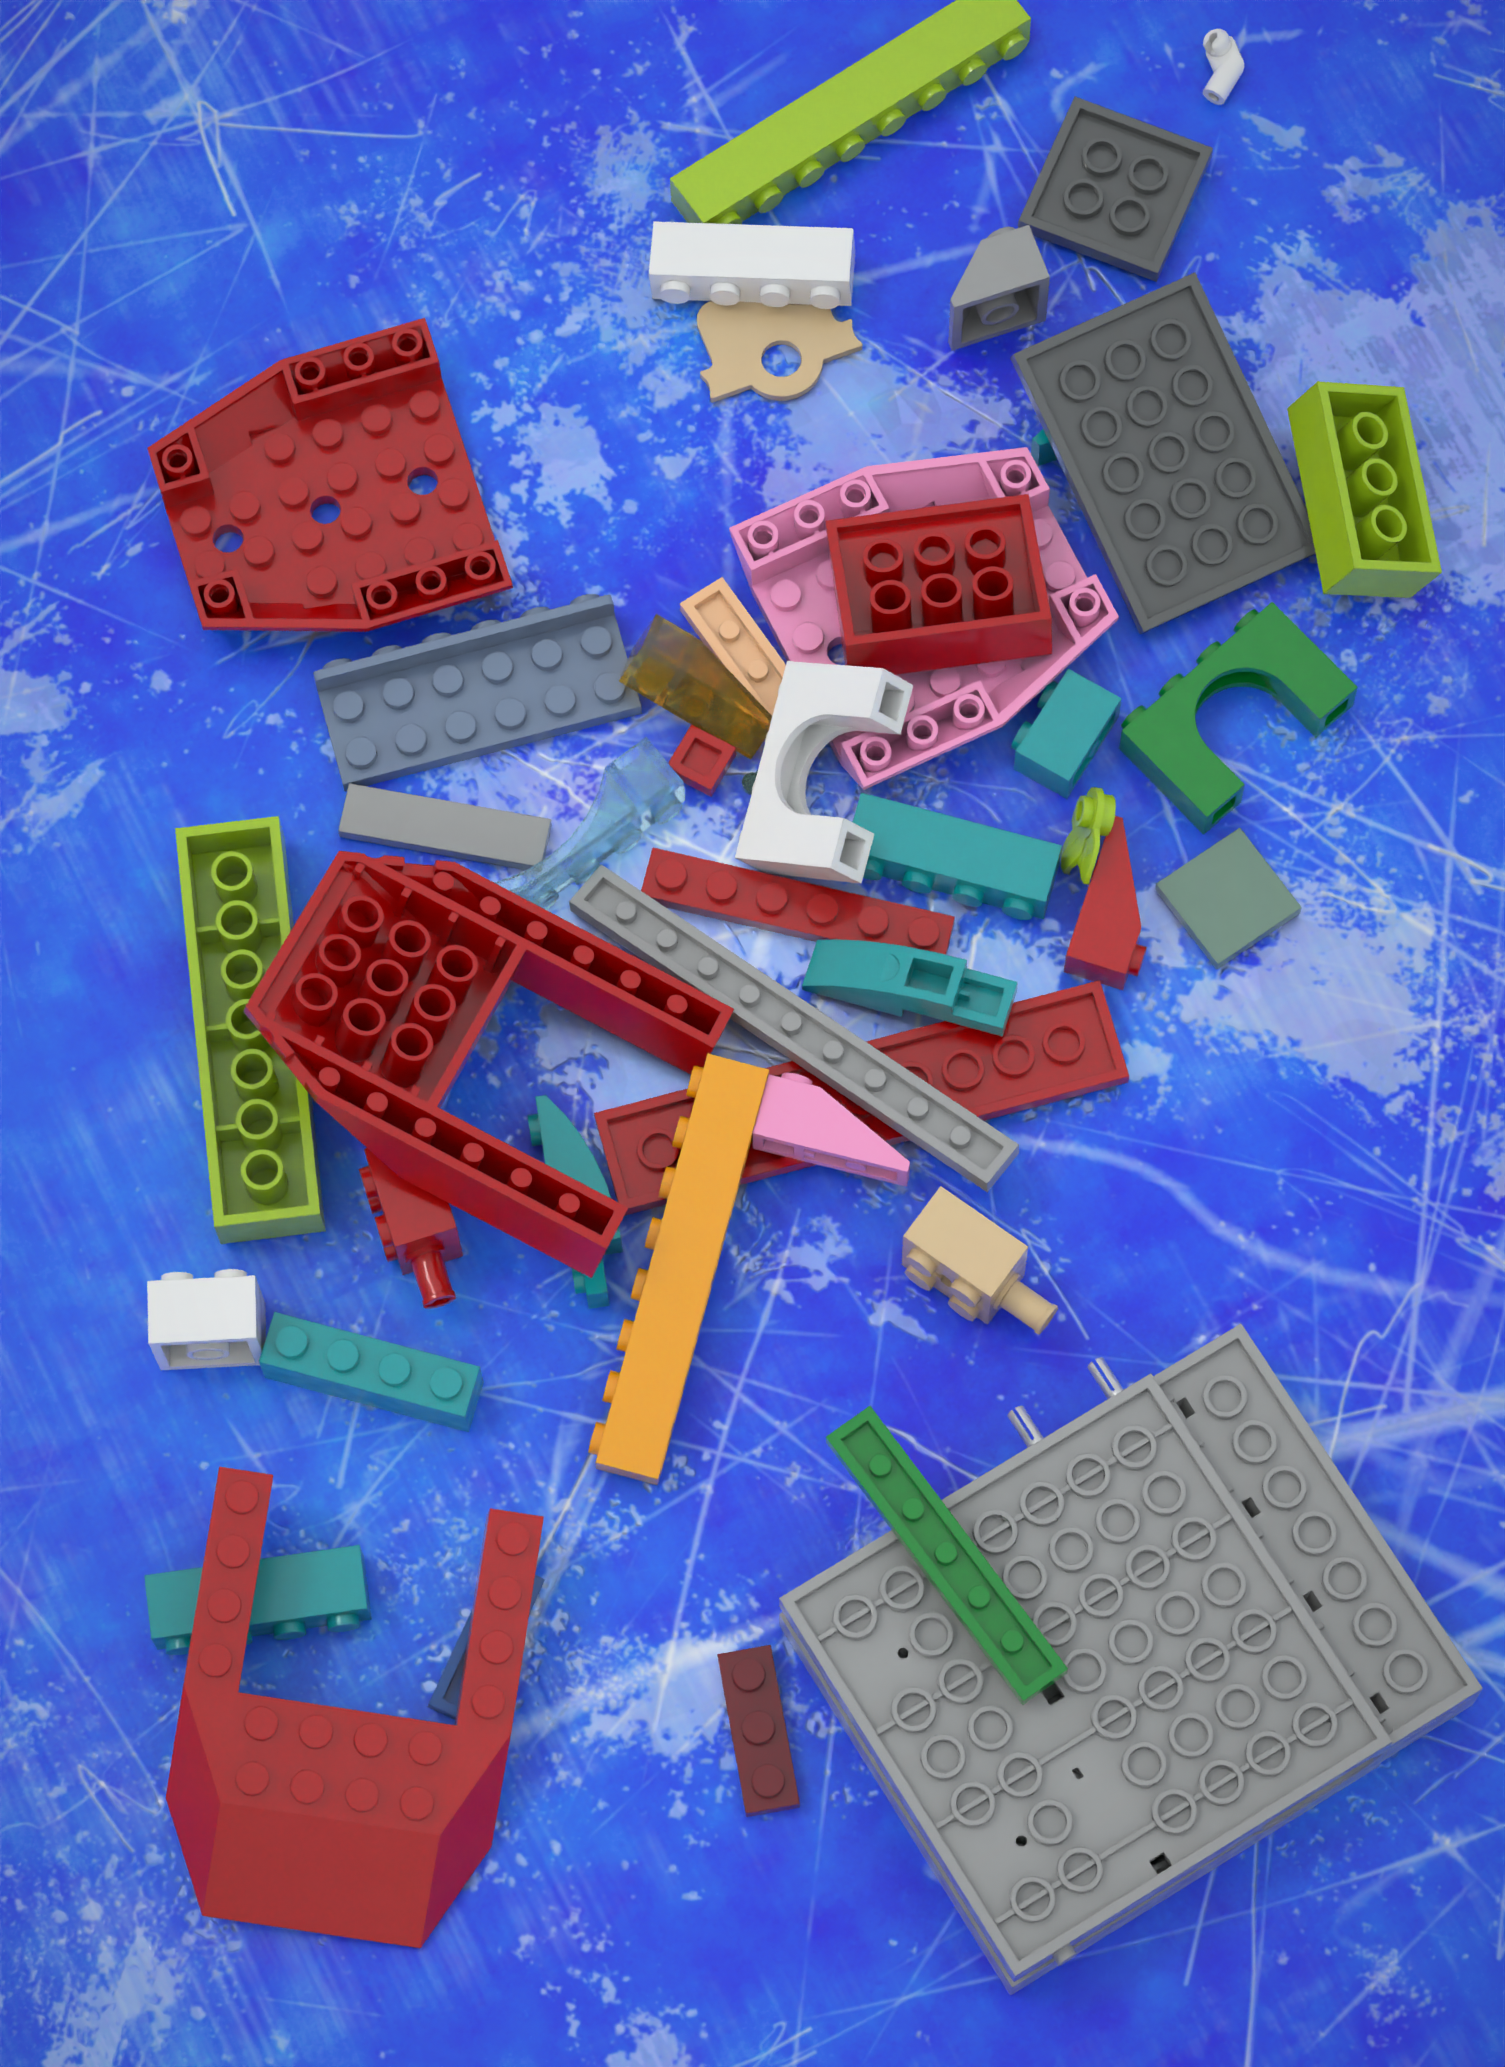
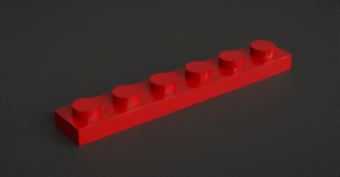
[641,847,955,955]

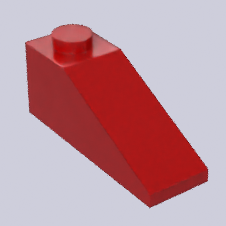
[1064,816,1147,990]

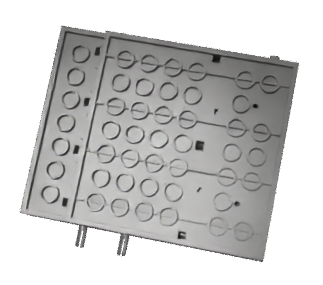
[779,1324,1483,1996]

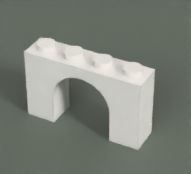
[735,661,913,884]

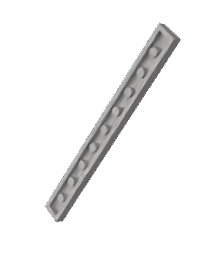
[569,864,1019,1192]

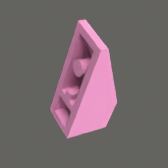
[752,1073,910,1187]

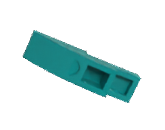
[802,939,1018,1036]
[527,1095,623,1309]

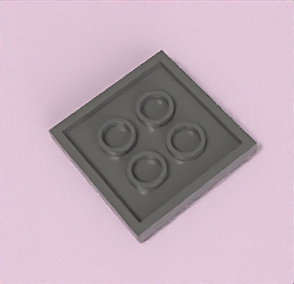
[1018,96,1213,282]

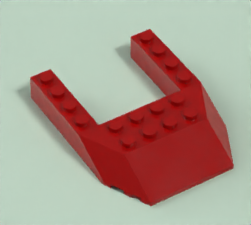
[244,851,734,1278]
[166,1466,544,1948]

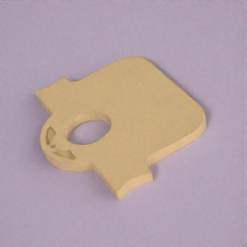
[697,301,863,403]

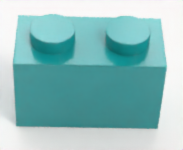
[1011,669,1122,799]

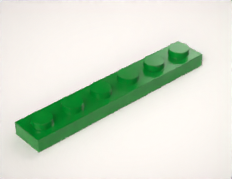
[826,1406,1068,1705]

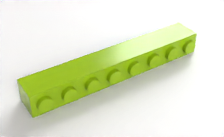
[670,0,1031,224]

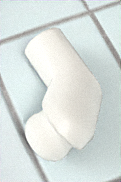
[1202,29,1245,105]

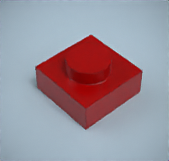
[666,724,737,797]

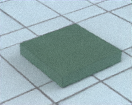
[1155,828,1302,970]

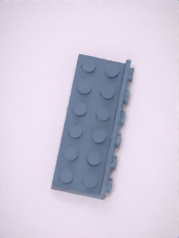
[313,594,642,791]

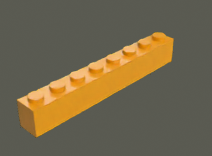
[588,1053,769,1485]

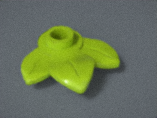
[1061,787,1116,885]

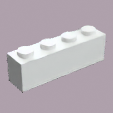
[649,221,855,309]

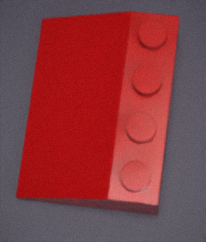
[825,494,1052,675]

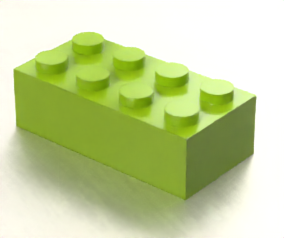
[1287,381,1442,598]

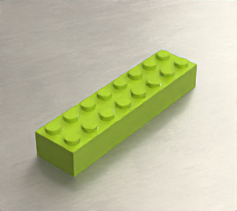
[175,816,326,1244]

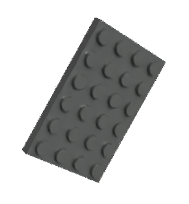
[1010,272,1316,635]

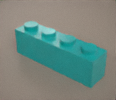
[853,792,1062,920]
[259,1312,484,1432]
[144,1545,372,1655]

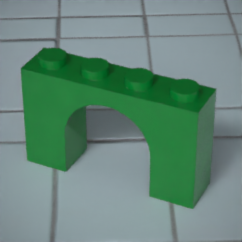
[1119,602,1358,835]

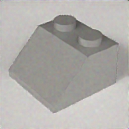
[948,225,1050,351]

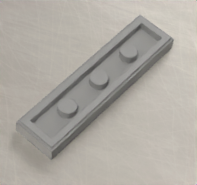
[338,783,552,873]

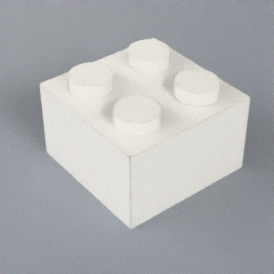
[147,1269,266,1370]

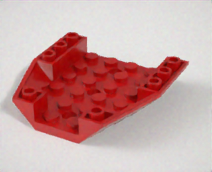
[147,318,513,632]

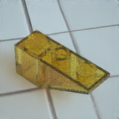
[619,614,772,760]

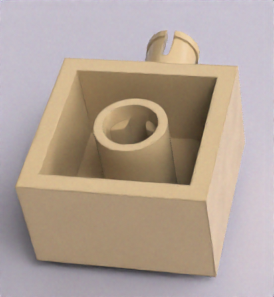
[902,1186,1058,1335]

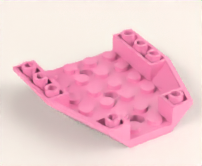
[729,447,1119,790]

